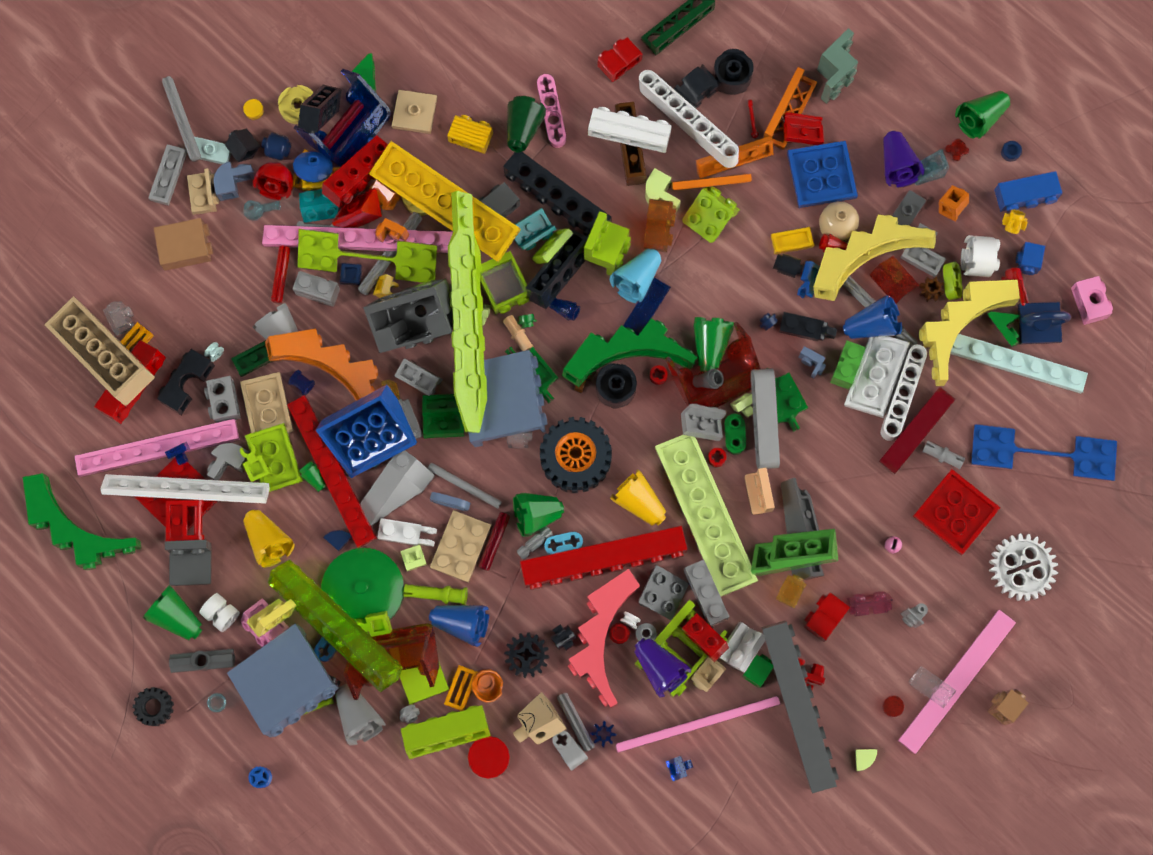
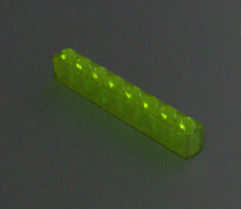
[268,559,403,692]

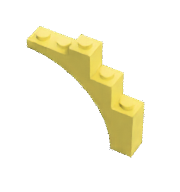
[813,215,936,301]
[919,280,1020,386]

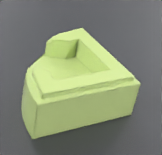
[855,749,877,771]

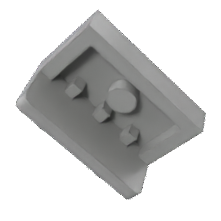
[681,404,726,441]

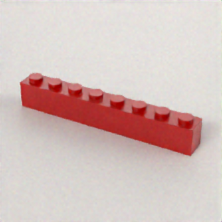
[520,526,688,590]

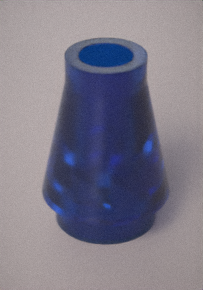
[549,298,580,321]

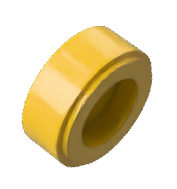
[243,99,264,120]

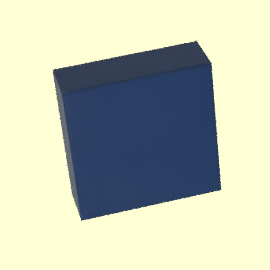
[340,263,362,286]

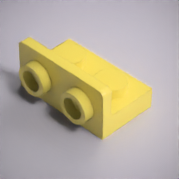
[247,599,296,637]

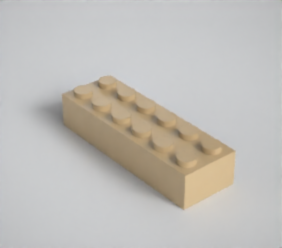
[44,296,155,406]

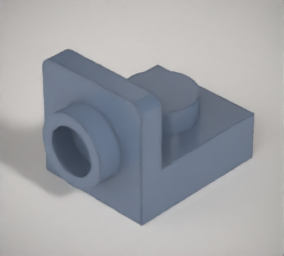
[798,346,826,379]

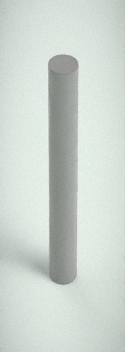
[428,463,502,509]

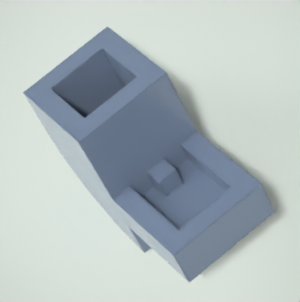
[214,161,255,201]

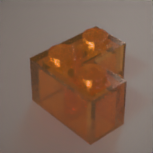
[644,199,676,252]

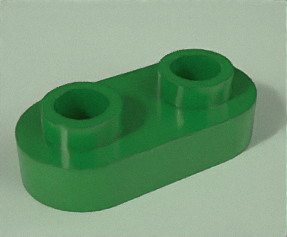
[724,414,746,455]

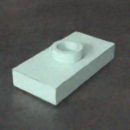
[194,137,231,165]

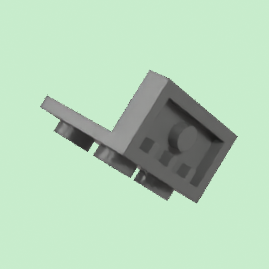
[165,540,212,586]

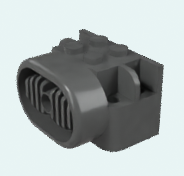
[363,278,453,353]

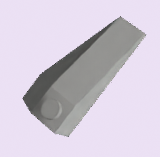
[360,450,435,526]

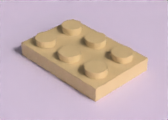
[240,372,294,433]
[430,510,492,583]

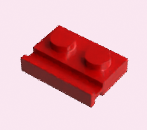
[783,112,824,145]

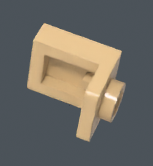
[691,657,726,692]

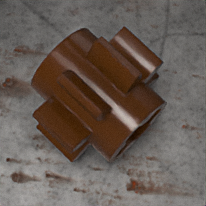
[919,277,944,302]

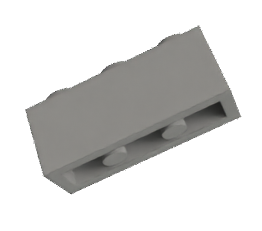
[684,560,729,627]

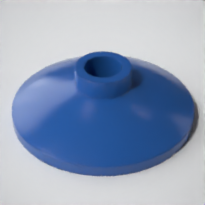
[293,151,333,182]

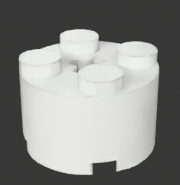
[961,235,1000,277]

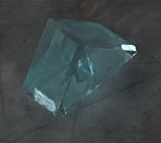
[915,149,949,185]

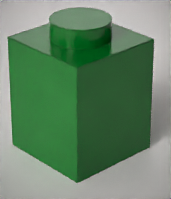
[742,654,773,688]

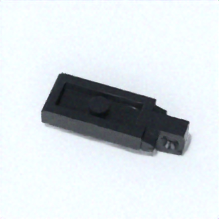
[779,312,837,342]

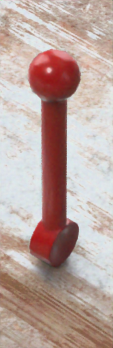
[748,99,759,139]

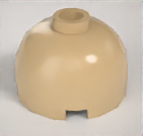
[819,201,859,241]

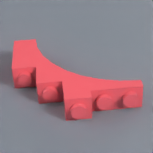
[568,569,640,709]

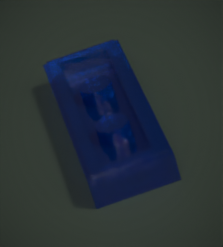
[623,277,671,336]

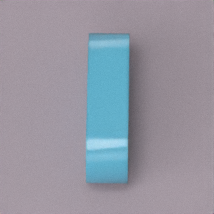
[544,532,583,555]

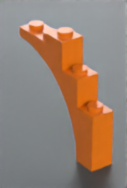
[265,329,378,401]

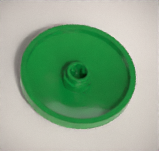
[321,548,404,631]

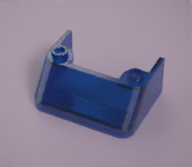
[294,69,391,167]

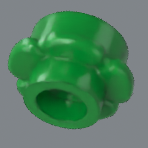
[518,314,537,328]

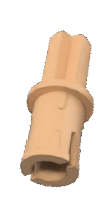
[503,315,534,351]

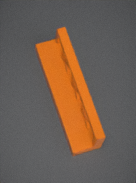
[763,67,817,150]

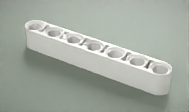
[639,70,739,168]

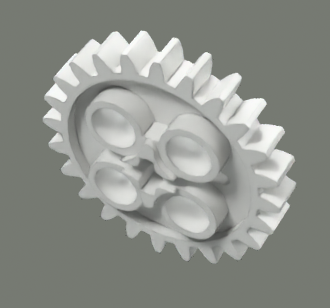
[989,534,1058,601]

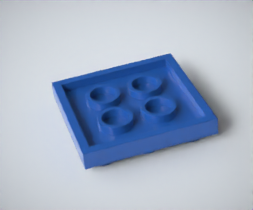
[787,141,858,208]

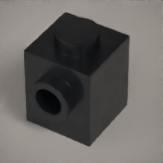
[225,128,260,162]

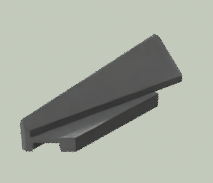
[781,478,824,582]

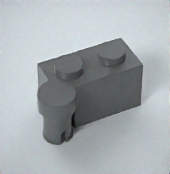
[478,182,520,218]

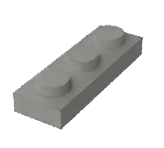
[148,144,187,206]

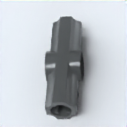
[169,649,235,673]

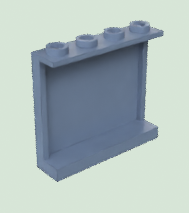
[468,350,548,447]
[227,624,339,737]

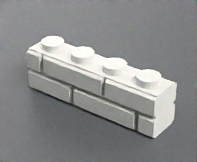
[588,107,672,153]

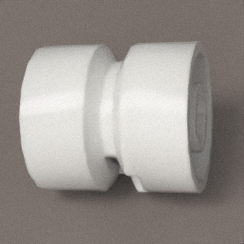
[200,593,240,632]

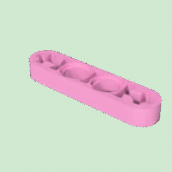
[537,74,566,148]

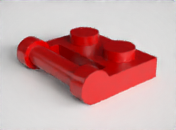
[166,500,204,541]

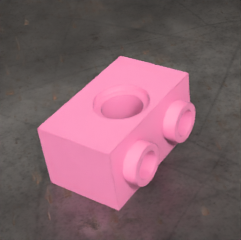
[1071,276,1113,325]

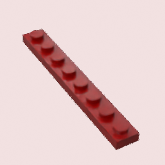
[287,395,377,548]

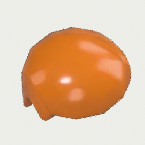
[471,669,503,703]

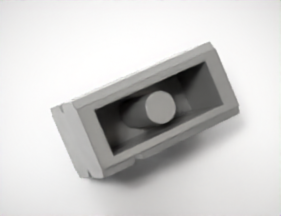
[293,271,340,307]

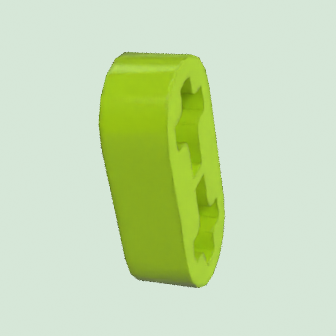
[943,262,963,300]

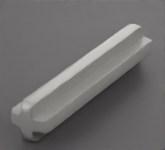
[557,693,594,752]

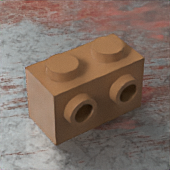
[987,689,1029,725]

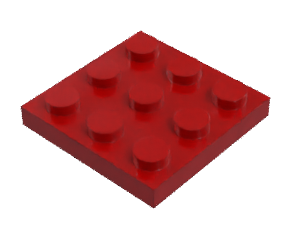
[135,454,218,531]
[913,469,1000,556]

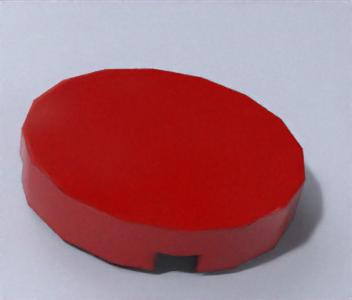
[468,736,510,779]

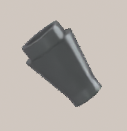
[693,369,724,389]

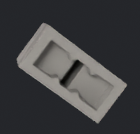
[204,376,241,423]

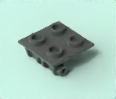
[638,565,689,620]

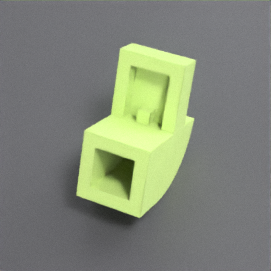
[645,168,681,213]

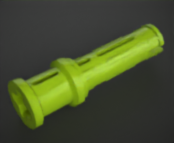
[404,584,468,605]

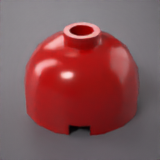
[253,162,294,200]

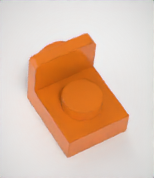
[376,218,410,243]

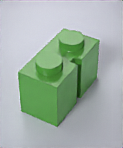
[830,340,866,390]

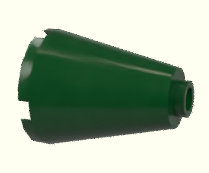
[507,96,546,153]

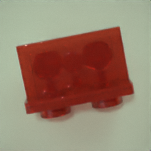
[870,255,919,304]

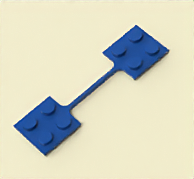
[971,424,1117,481]

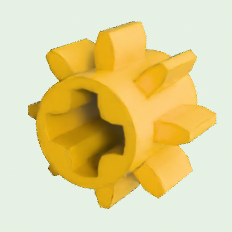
[1002,209,1028,234]

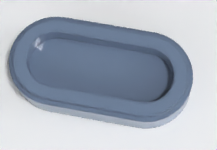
[430,492,471,511]

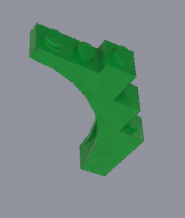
[562,318,697,387]
[22,473,142,570]

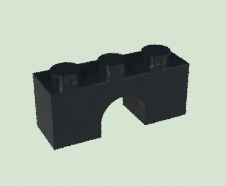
[157,349,215,416]

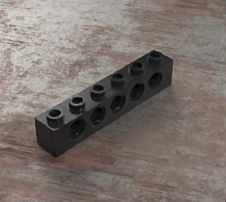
[503,152,612,237]

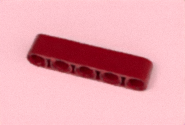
[879,387,956,474]

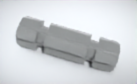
[517,527,553,559]

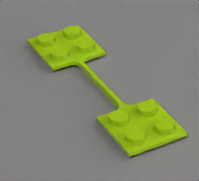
[297,229,437,283]

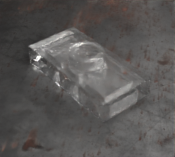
[909,666,956,708]

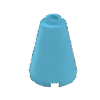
[609,249,662,303]

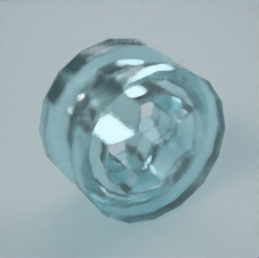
[207,693,227,712]

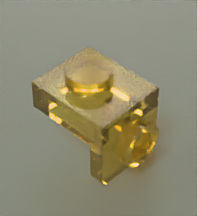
[775,574,807,609]

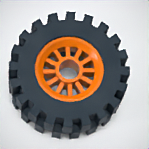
[540,417,612,493]

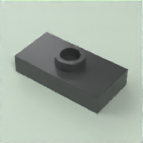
[892,190,926,226]

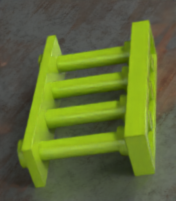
[635,600,728,698]

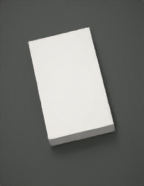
[844,336,910,418]

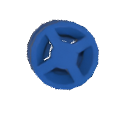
[248,766,272,788]

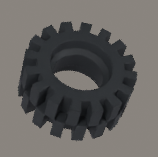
[132,687,174,726]

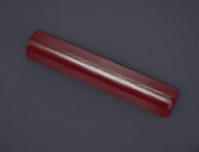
[322,100,364,149]
[479,512,510,571]

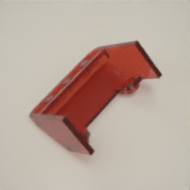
[665,322,761,408]
[343,623,439,700]

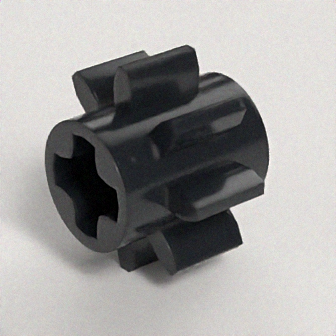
[551,624,576,651]

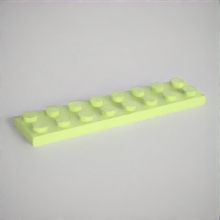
[655,435,758,597]

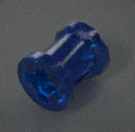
[288,370,315,396]

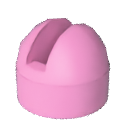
[885,536,902,554]

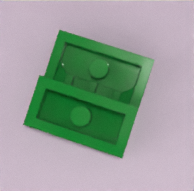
[422,394,465,439]

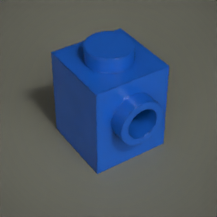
[1015,242,1045,275]

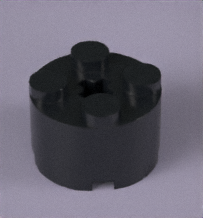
[713,49,754,95]
[674,64,719,109]
[596,363,637,409]

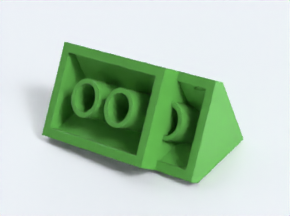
[751,529,839,576]

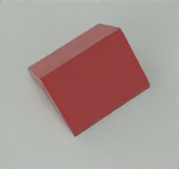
[332,187,382,228]

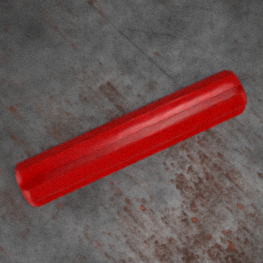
[271,245,290,303]

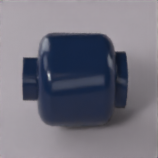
[261,132,292,161]

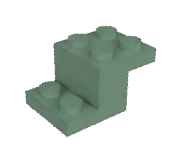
[817,28,858,104]

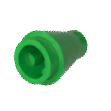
[299,461,327,492]

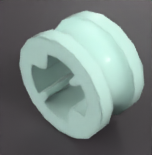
[204,342,224,362]

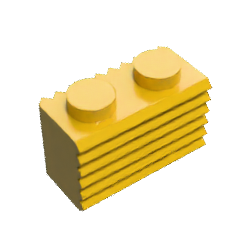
[447,115,493,154]

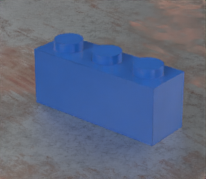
[994,171,1062,213]

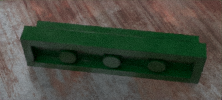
[641,0,716,56]

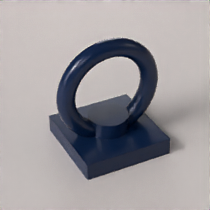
[1018,302,1071,344]

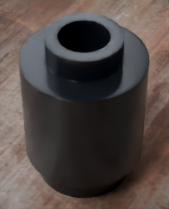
[773,253,804,278]

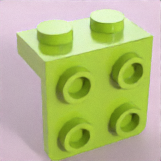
[682,186,740,243]

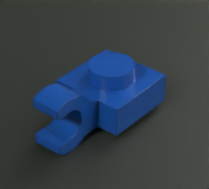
[797,261,820,298]

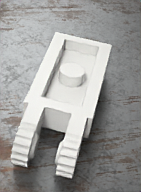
[377,518,437,547]

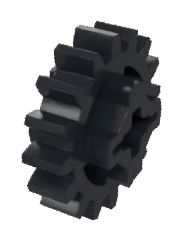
[504,632,550,678]

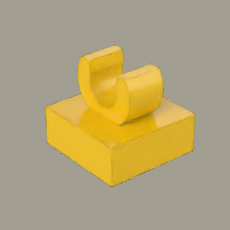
[373,274,399,298]

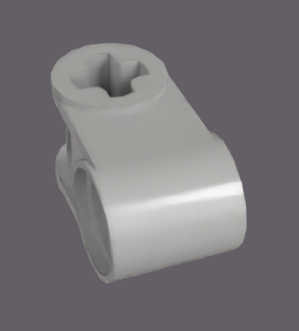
[552,731,588,771]

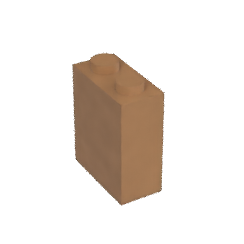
[154,218,213,271]

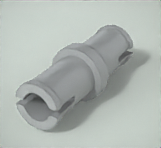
[922,440,965,470]

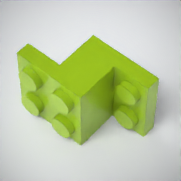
[584,211,631,275]

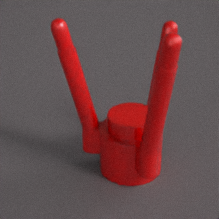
[1001,268,1029,306]

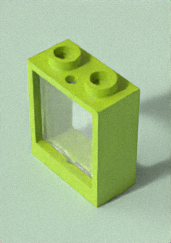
[480,251,529,314]

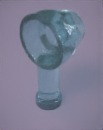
[243,200,281,221]

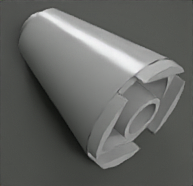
[253,303,298,339]
[335,684,386,745]

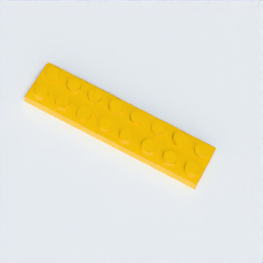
[369,141,521,262]

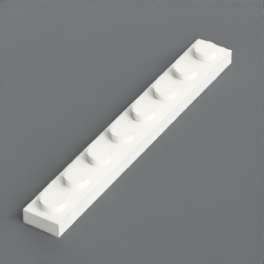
[100,474,270,503]

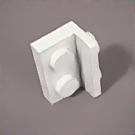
[720,622,765,673]

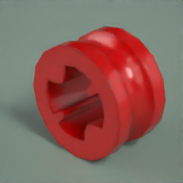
[649,365,668,385]
[708,447,727,467]

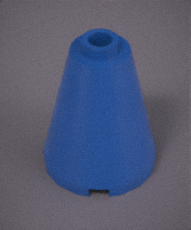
[843,296,902,339]
[429,605,489,647]

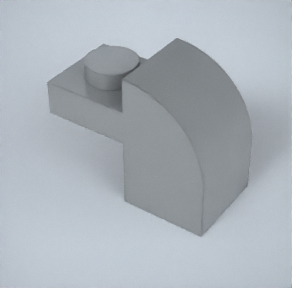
[207,443,250,480]

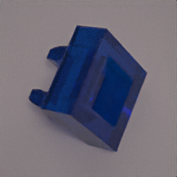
[165,441,190,465]
[666,756,693,781]

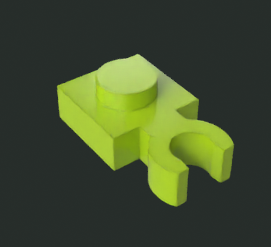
[240,443,271,482]
[353,611,392,637]

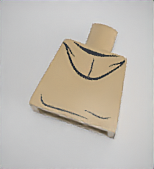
[513,692,567,744]

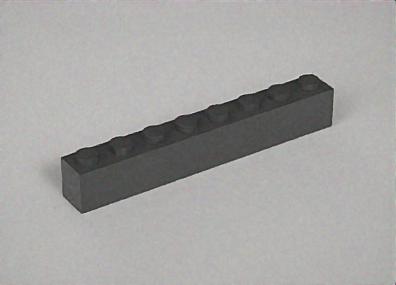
[761,620,839,794]

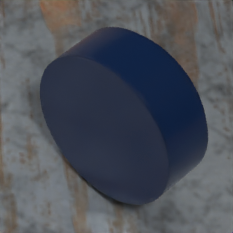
[1001,141,1022,162]

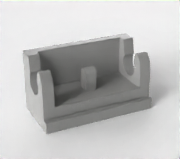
[394,358,443,396]

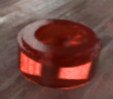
[882,696,904,717]

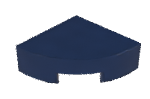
[323,530,352,551]

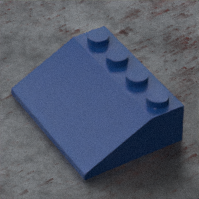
[316,385,417,478]

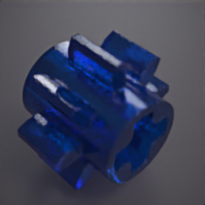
[591,721,617,748]

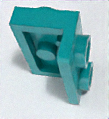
[299,189,341,223]
[514,208,556,251]

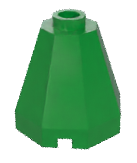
[513,493,564,538]

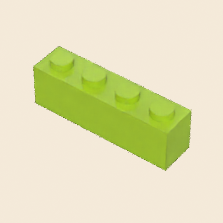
[401,705,491,759]

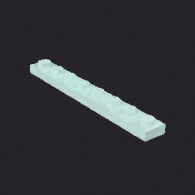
[950,334,1088,394]

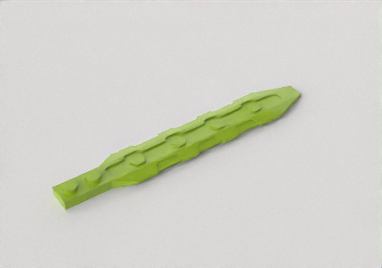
[448,191,487,433]

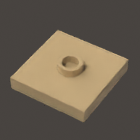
[392,90,437,134]

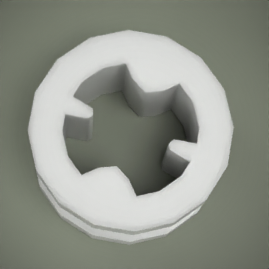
[620,611,641,629]

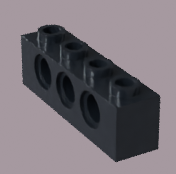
[298,85,342,133]
[526,230,588,309]

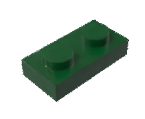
[231,340,272,377]

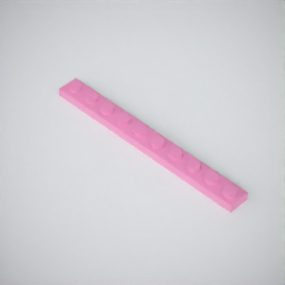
[262,225,453,253]

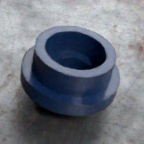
[759,312,778,331]

